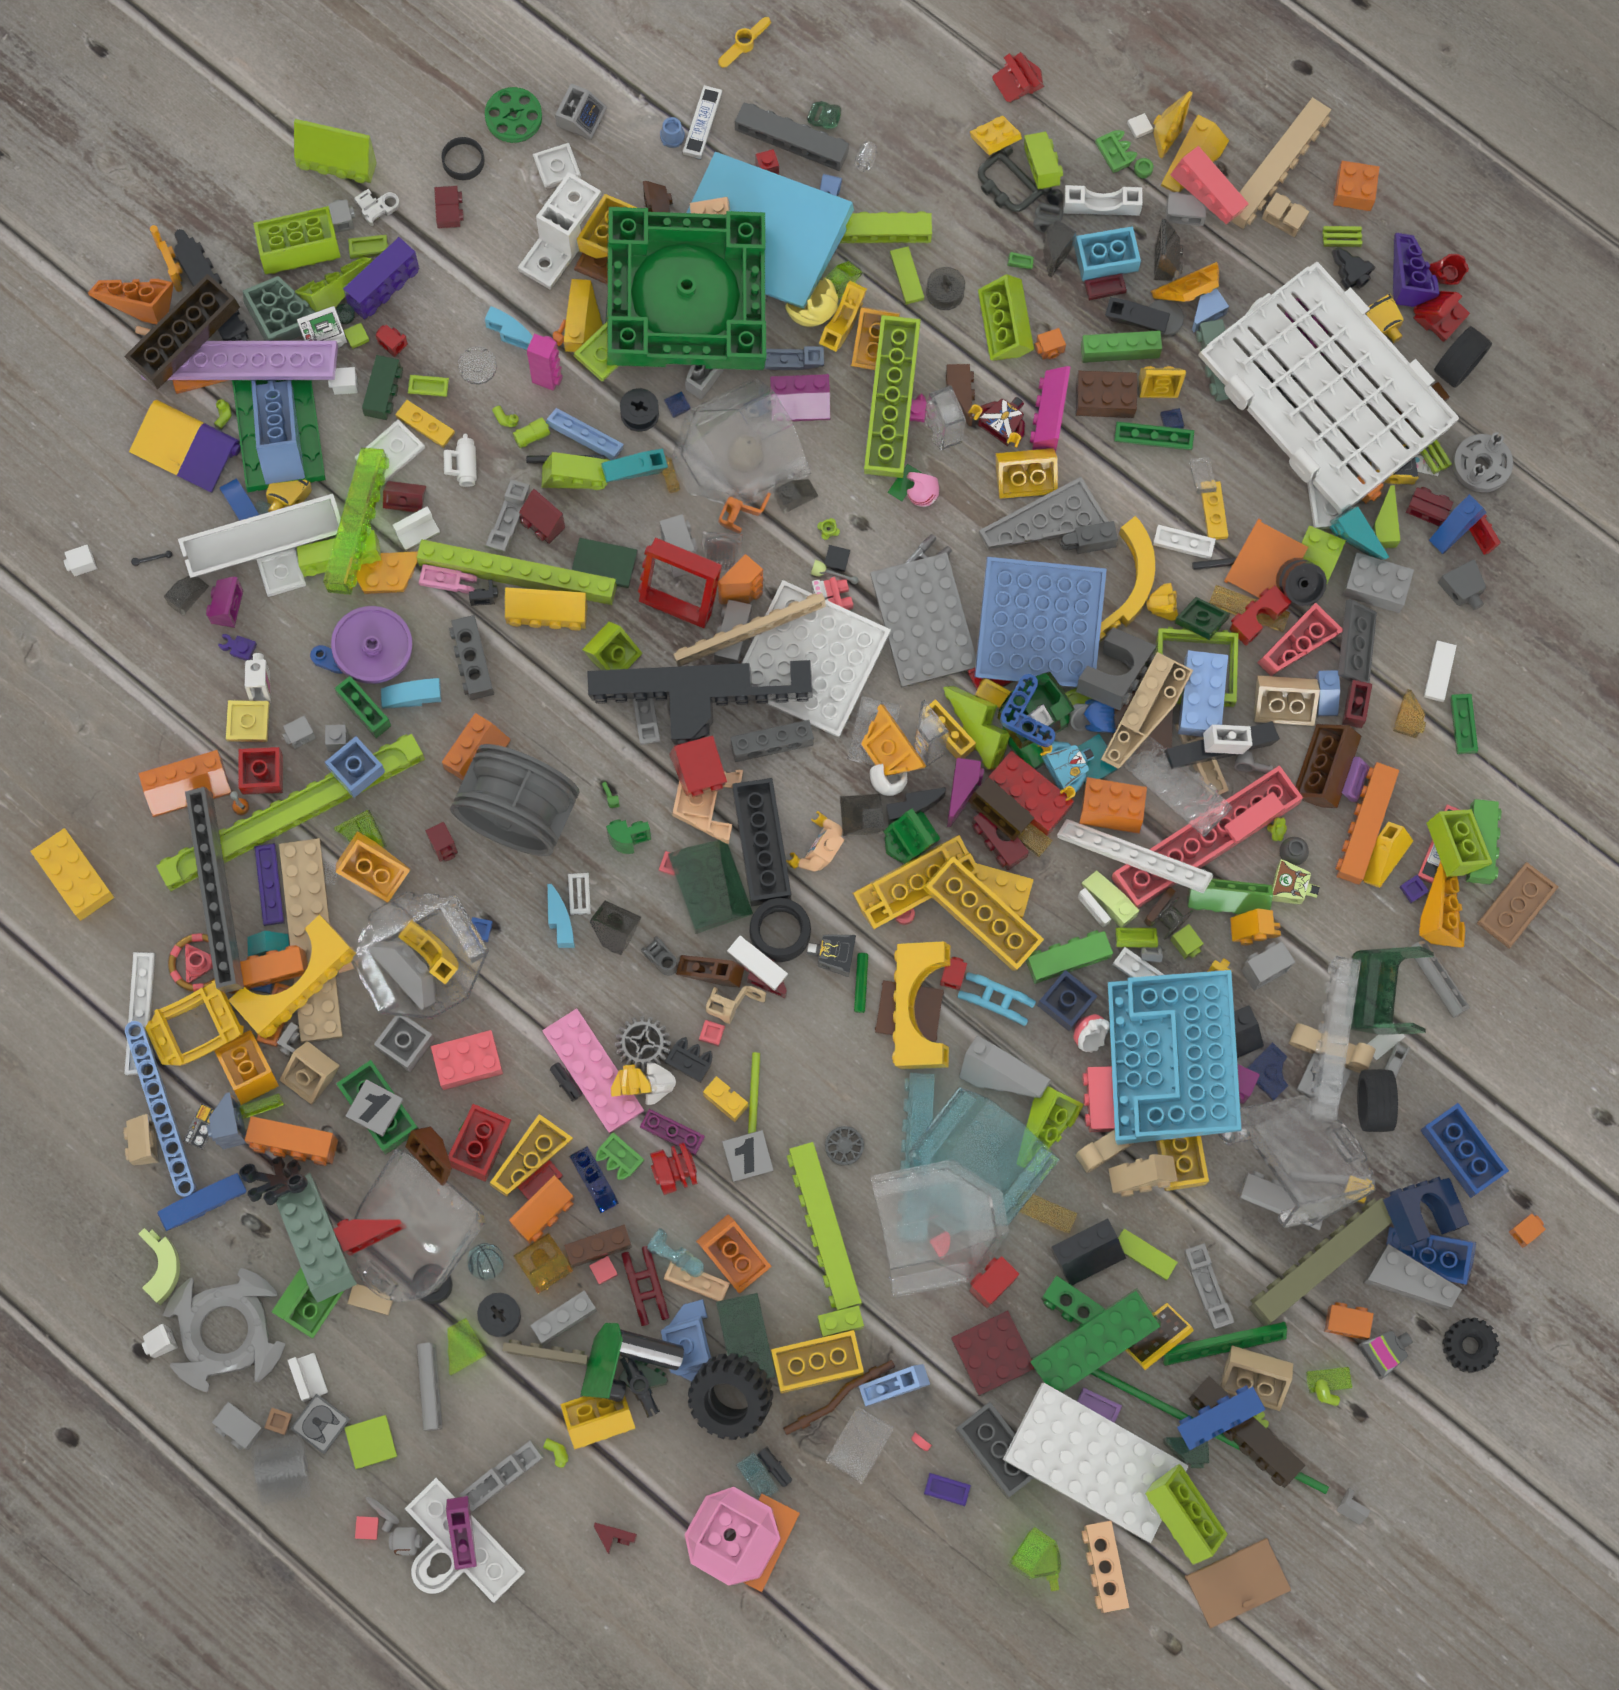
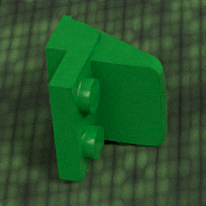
[883,808,940,864]

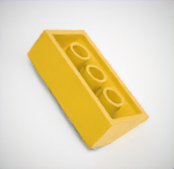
[505,587,588,631]

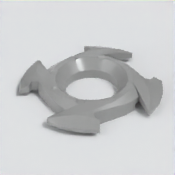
[163,1268,286,1393]

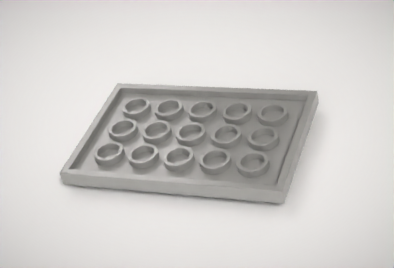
[870,553,976,688]

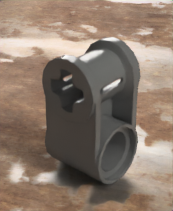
[641,936,678,976]

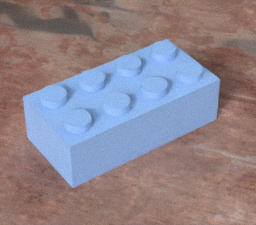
[1178,650,1228,737]

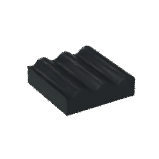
[824,545,851,572]

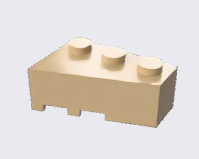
[1109,1154,1178,1197]

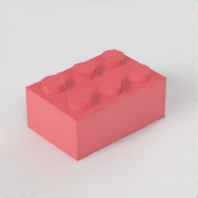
[431,1030,503,1090]

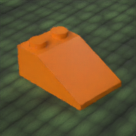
[696,1214,772,1294]

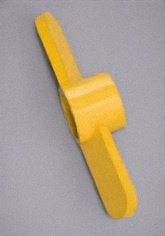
[718,17,771,68]

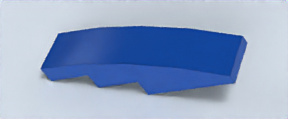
[157,1173,246,1231]

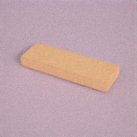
[664,1259,730,1303]

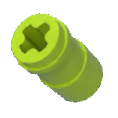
[512,417,550,448]

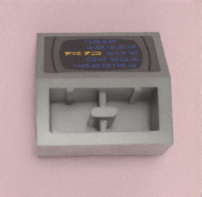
[555,84,607,140]

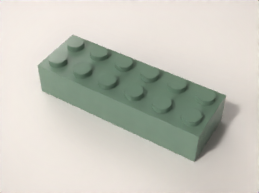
[271,1173,357,1303]

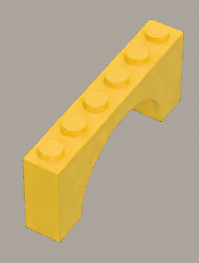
[228,914,357,1039]
[892,941,951,1069]

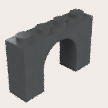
[1076,627,1156,710]

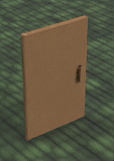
[1185,1538,1291,1628]

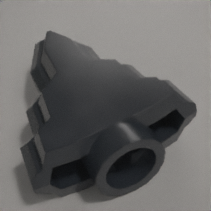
[1332,247,1376,290]

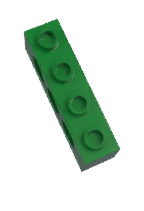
[1041,1276,1105,1326]

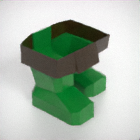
[997,672,1075,770]

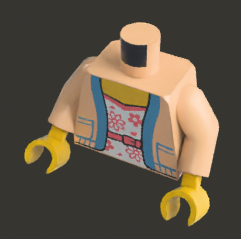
[786,811,845,871]

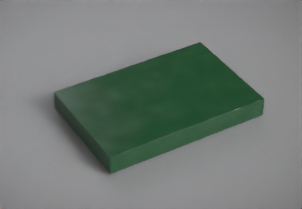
[572,538,638,588]

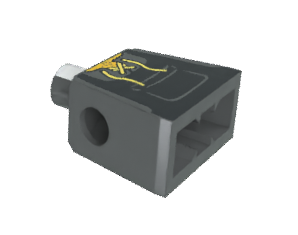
[807,934,856,977]

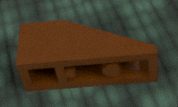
[676,955,745,988]
[405,1126,452,1186]

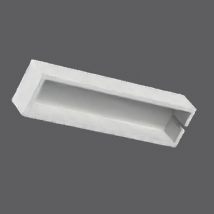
[178,494,345,578]

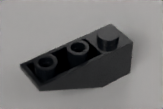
[1105,297,1170,333]

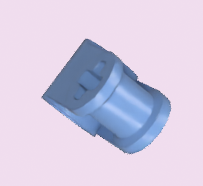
[820,174,842,196]

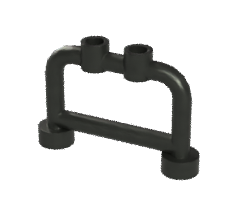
[977,145,1052,212]

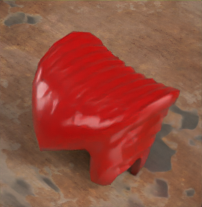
[1429,254,1469,285]

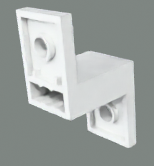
[518,172,602,290]

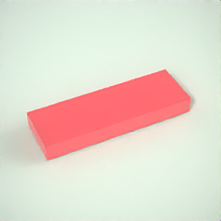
[1224,792,1285,843]

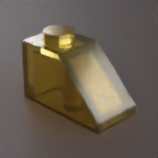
[1393,689,1426,738]

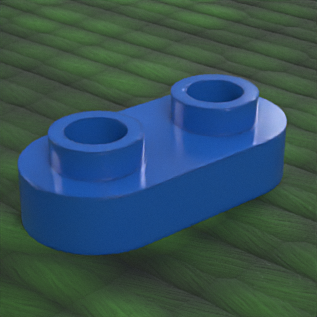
[310,645,343,674]

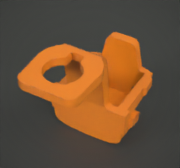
[718,492,771,534]

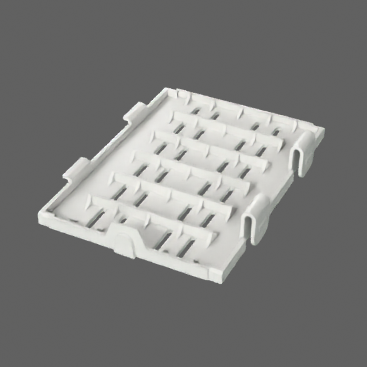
[1198,262,1459,515]

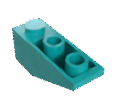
[601,449,668,483]

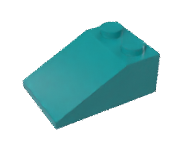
[1329,506,1389,560]

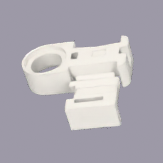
[354,189,399,226]

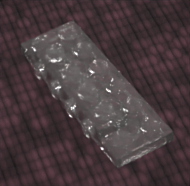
[1122,735,1233,837]

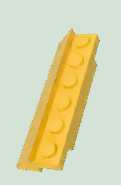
[852,835,980,929]

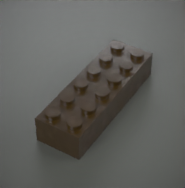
[124,274,240,390]

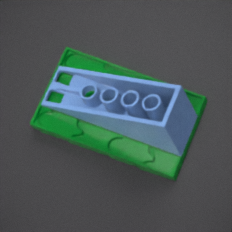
[232,380,326,493]

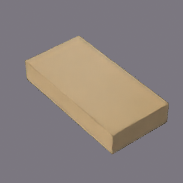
[347,1284,395,1316]

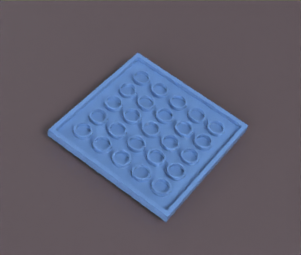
[975,557,1107,687]

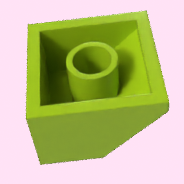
[582,621,642,670]

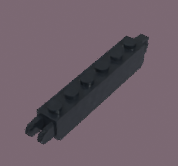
[174,229,249,341]

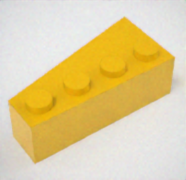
[489,1114,573,1197]

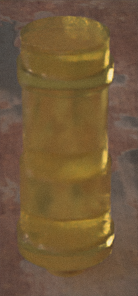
[662,456,680,493]

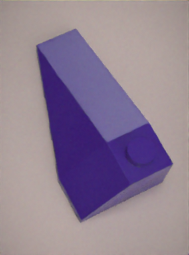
[1393,233,1439,307]

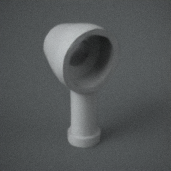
[1234,751,1273,773]

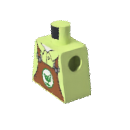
[1272,859,1320,904]

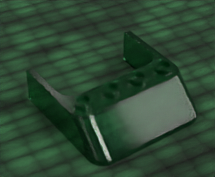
[1344,946,1434,1035]

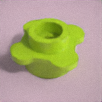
[817,518,840,540]

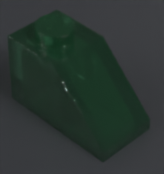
[1163,1437,1209,1469]

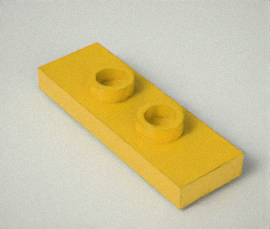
[395,400,455,448]
[1200,481,1228,540]

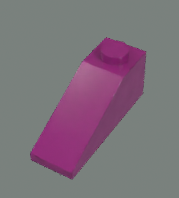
[446,1496,477,1570]

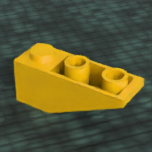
[1363,822,1413,888]

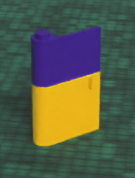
[129,400,241,493]

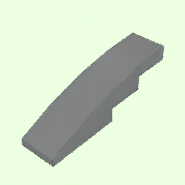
[460,1439,545,1511]

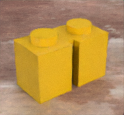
[703,1076,748,1122]

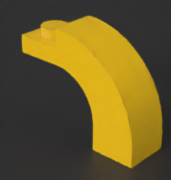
[819,281,867,352]
[398,920,459,984]

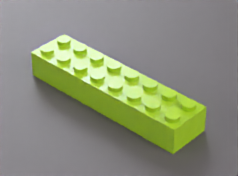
[864,315,921,478]

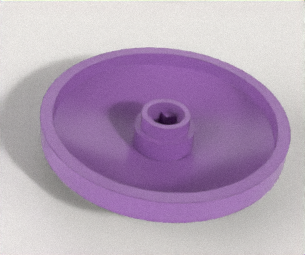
[331,606,412,684]

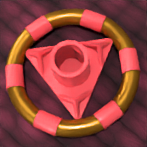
[168,933,215,992]

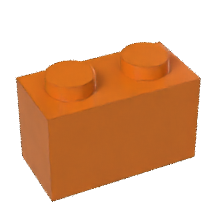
[1324,1302,1374,1341]

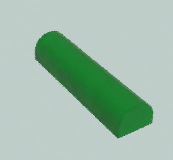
[1114,421,1195,451]

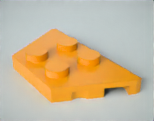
[1151,262,1219,302]
[350,551,418,594]
[861,704,926,776]

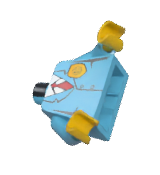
[1037,741,1094,801]

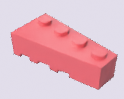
[1170,146,1249,224]
[1257,603,1343,676]

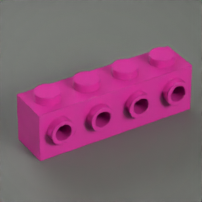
[527,333,563,391]

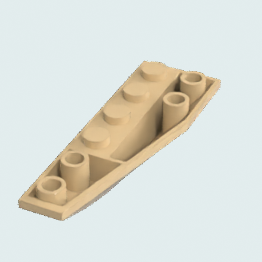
[1101,652,1193,769]

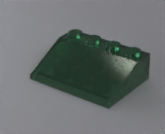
[668,840,753,934]

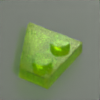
[447,1318,487,1376]

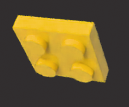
[970,115,1022,155]

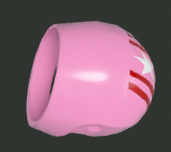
[906,472,939,507]

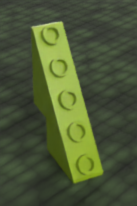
[943,686,1010,770]

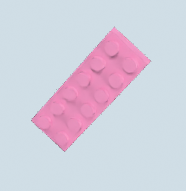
[542,1008,644,1134]

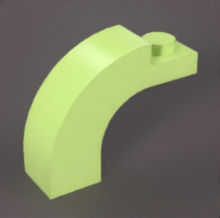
[139,1228,180,1305]

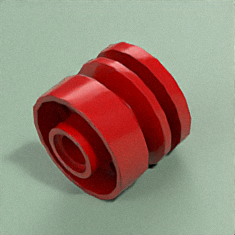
[650,1142,698,1195]

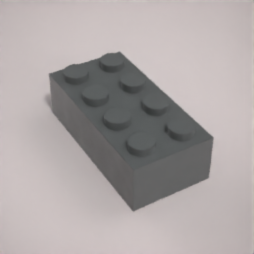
[955,1402,1034,1499]

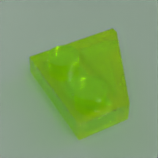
[334,810,386,848]

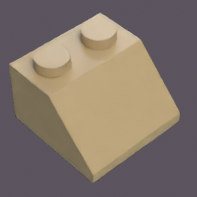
[280,1041,339,1105]
[124,1114,159,1166]

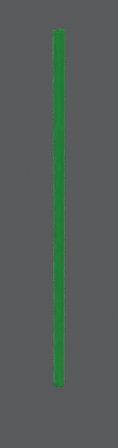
[1091,1369,1329,1494]

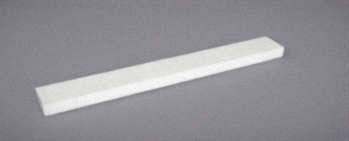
[1057,819,1213,893]

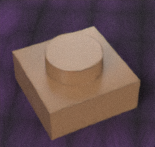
[264,1408,293,1435]

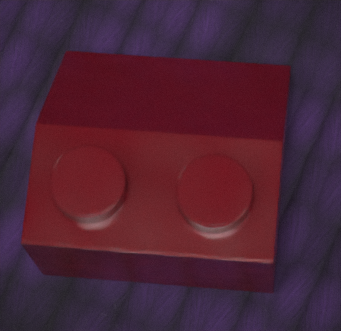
[519,489,565,544]

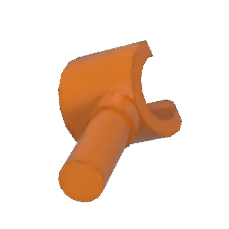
[553,319,566,346]

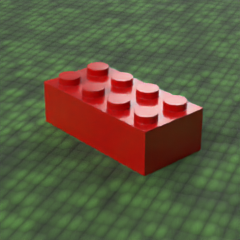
[986,751,1074,837]

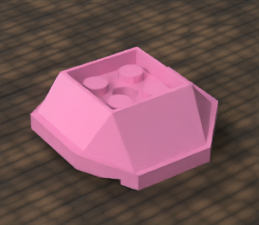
[684,1487,781,1586]

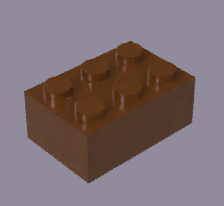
[1076,370,1137,418]

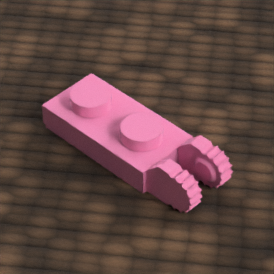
[419,565,477,594]

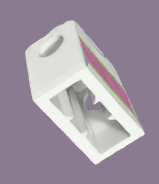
[245,653,271,703]

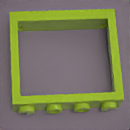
[1156,627,1238,707]

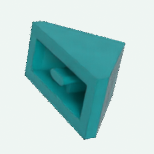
[247,931,289,957]

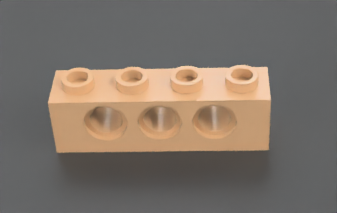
[1081,1521,1129,1613]

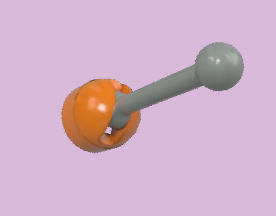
[230,791,249,815]

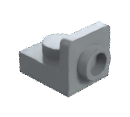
[277,1022,300,1057]

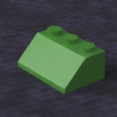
[272,1268,345,1339]

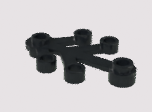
[239,1157,308,1205]

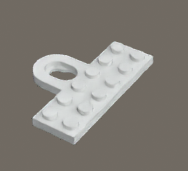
[405,1478,525,1603]

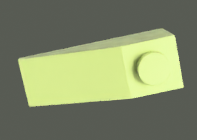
[1081,870,1139,928]

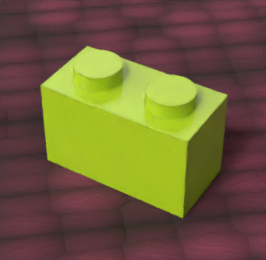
[817,1305,864,1337]

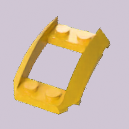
[145,980,244,1066]

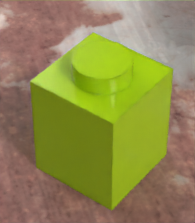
[1170,924,1204,959]

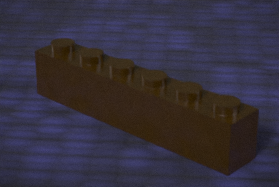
[1189,1376,1305,1488]

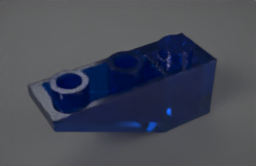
[569,1146,619,1214]

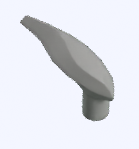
[366,1497,399,1533]

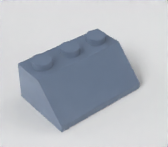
[207,1092,247,1149]

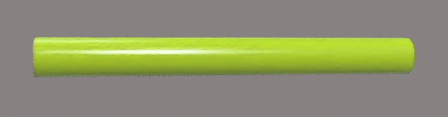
[748,1052,760,1134]

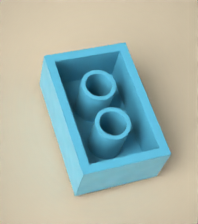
[1074,226,1141,281]

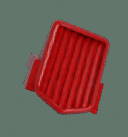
[992,52,1045,102]
[1413,291,1470,342]

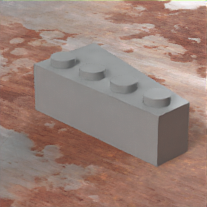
[685,365,725,400]

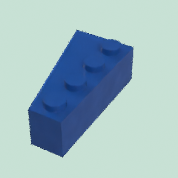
[1177,1385,1266,1450]

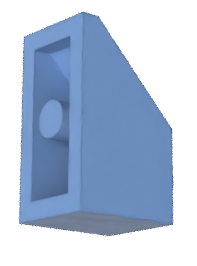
[1315,670,1340,716]

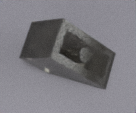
[774,479,818,514]
[164,576,209,616]

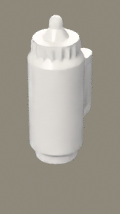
[444,434,477,487]

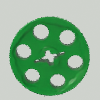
[485,87,542,143]

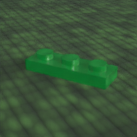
[1450,694,1478,754]

